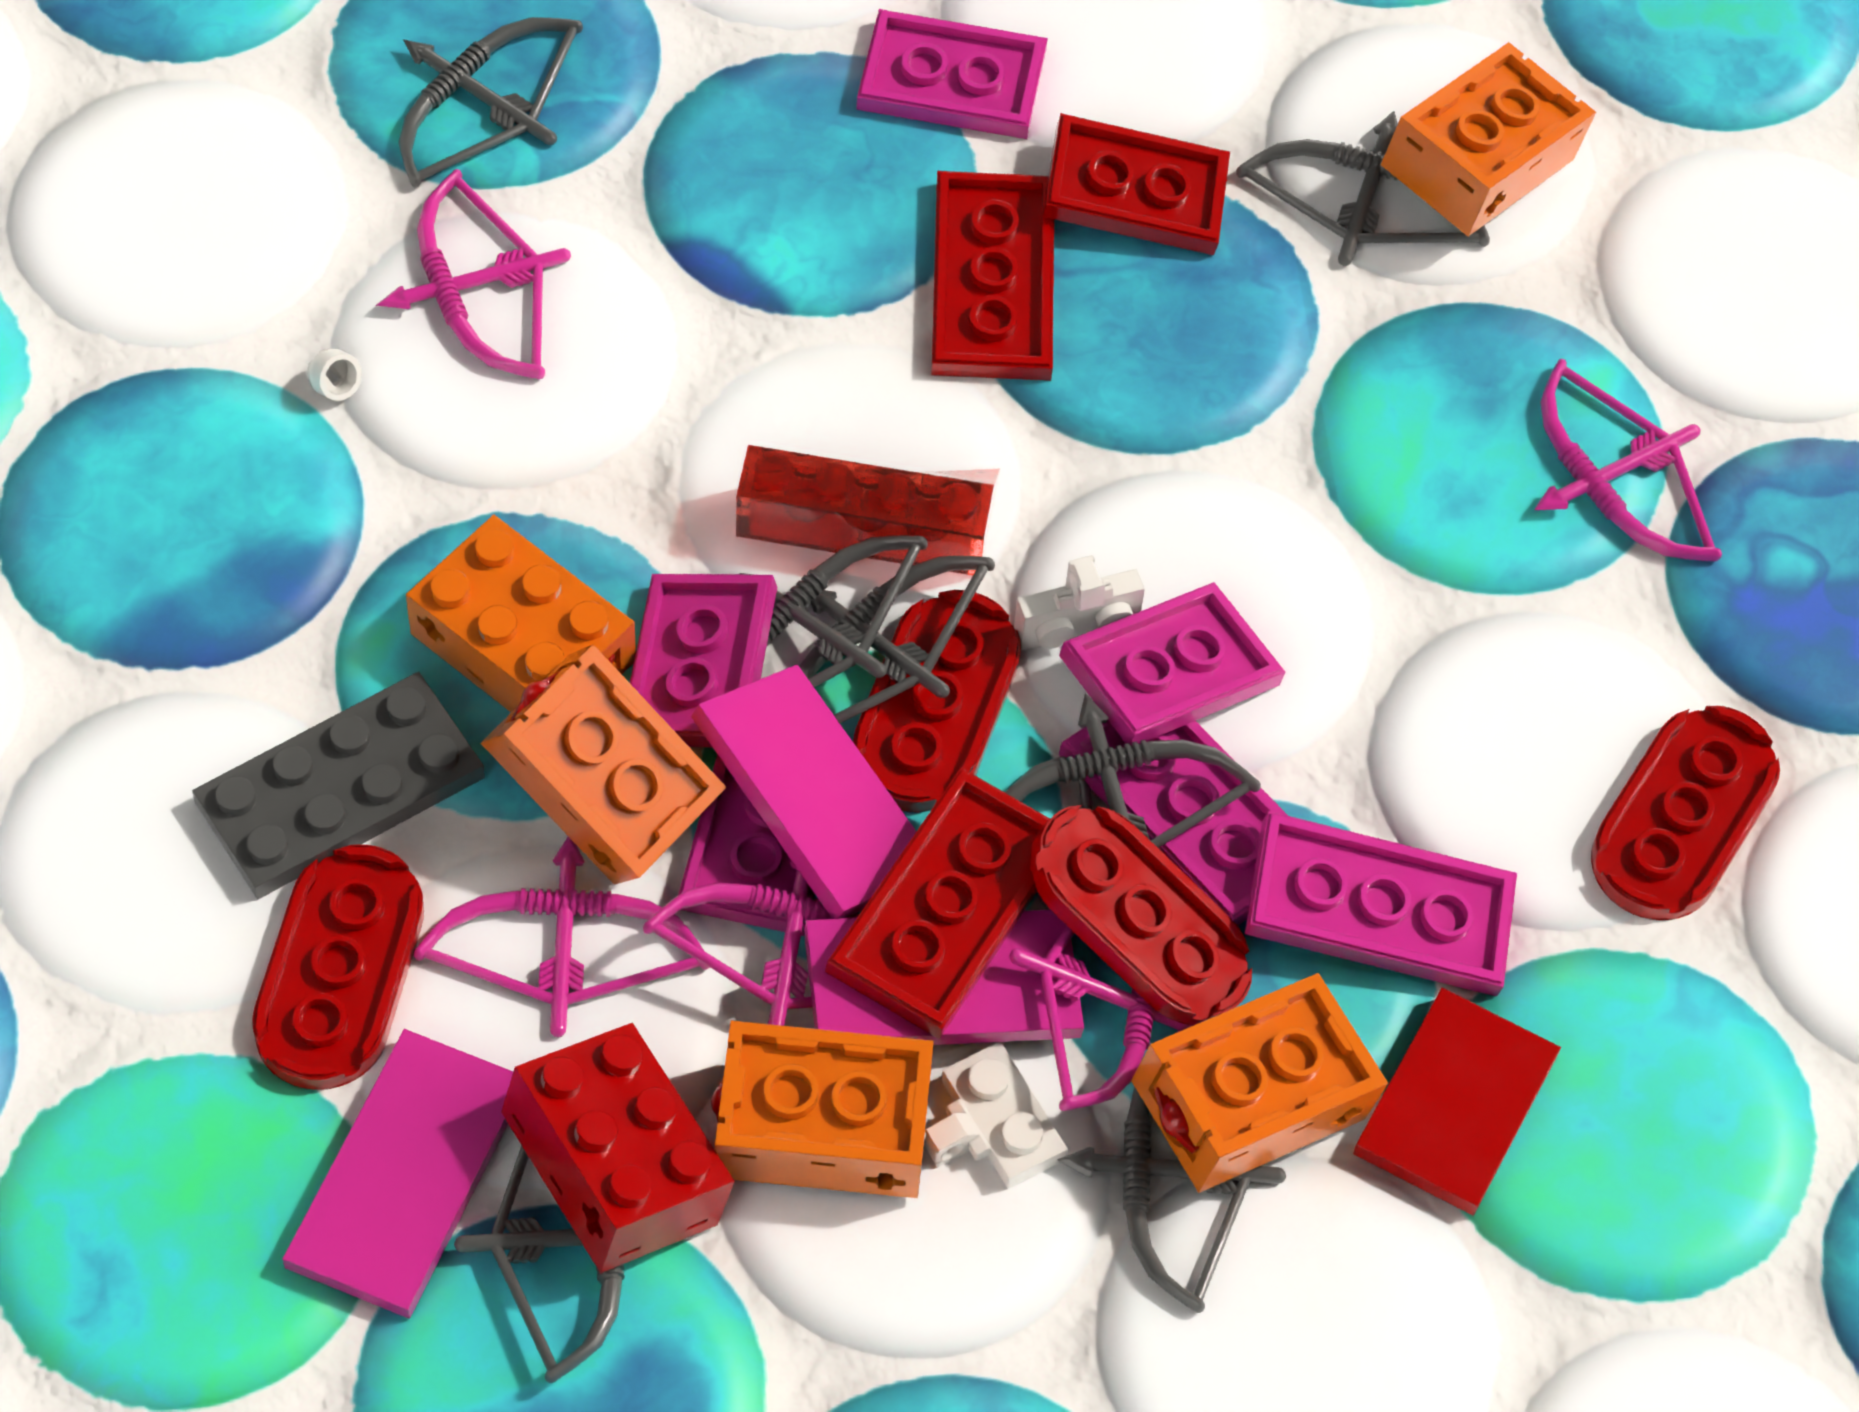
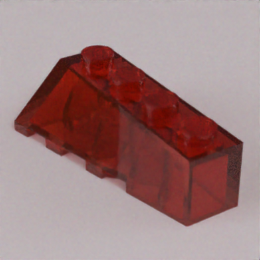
[736,445,1000,576]

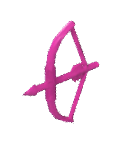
[375,169,571,379]
[1534,359,1722,562]
[413,837,710,1038]
[643,861,859,1026]
[1009,926,1194,1111]

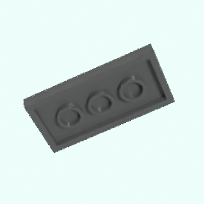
[192,671,485,900]

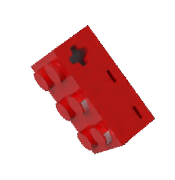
[501,1022,735,1274]

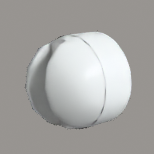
[307,349,362,401]

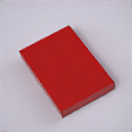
[1042,113,1230,255]
[1353,987,1561,1216]

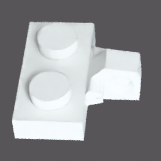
[1014,555,1145,651]
[924,1042,1068,1189]

